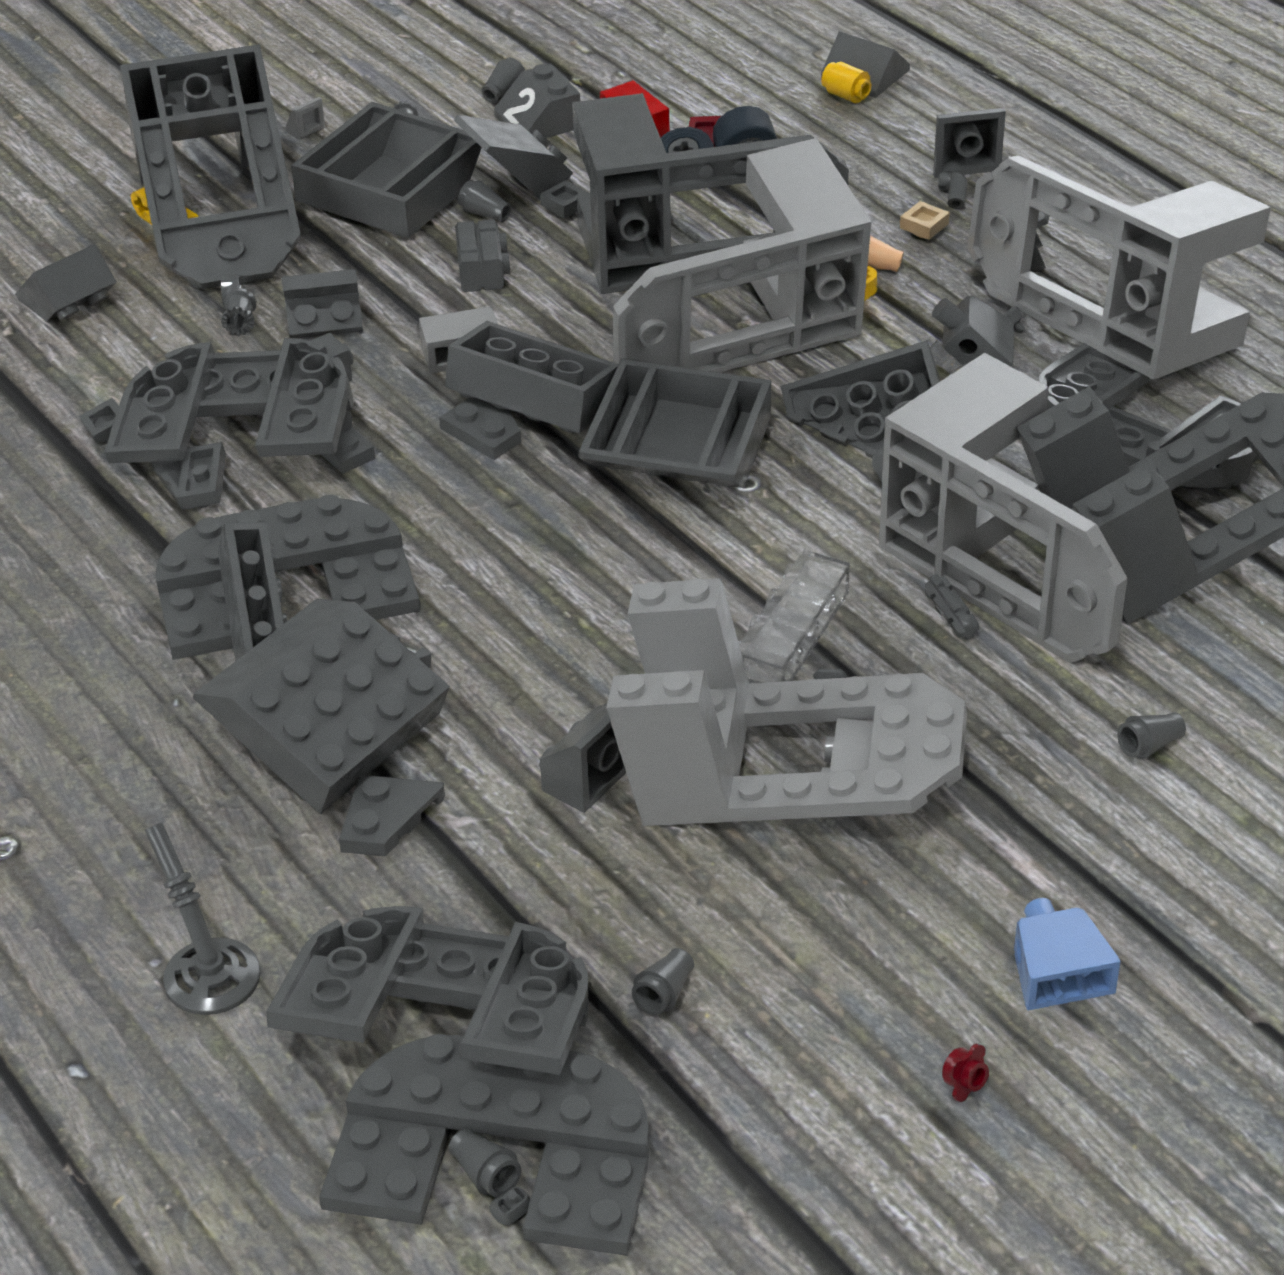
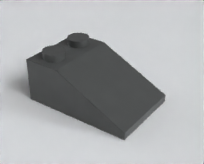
[454,115,573,198]

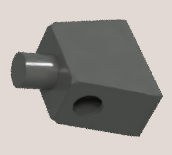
[932,296,1014,366]

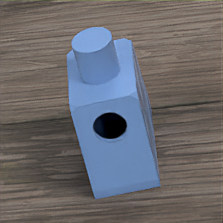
[1014,898,1120,1011]

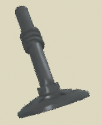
[145,822,260,1015]

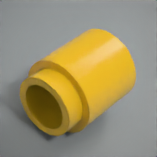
[821,62,872,104]

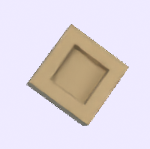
[900,201,950,240]

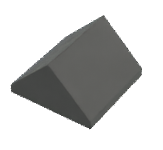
[821,31,910,98]

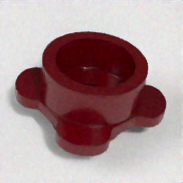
[942,1043,989,1102]

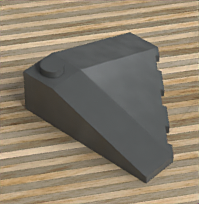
[780,340,940,458]

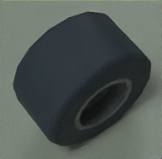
[713,106,777,147]

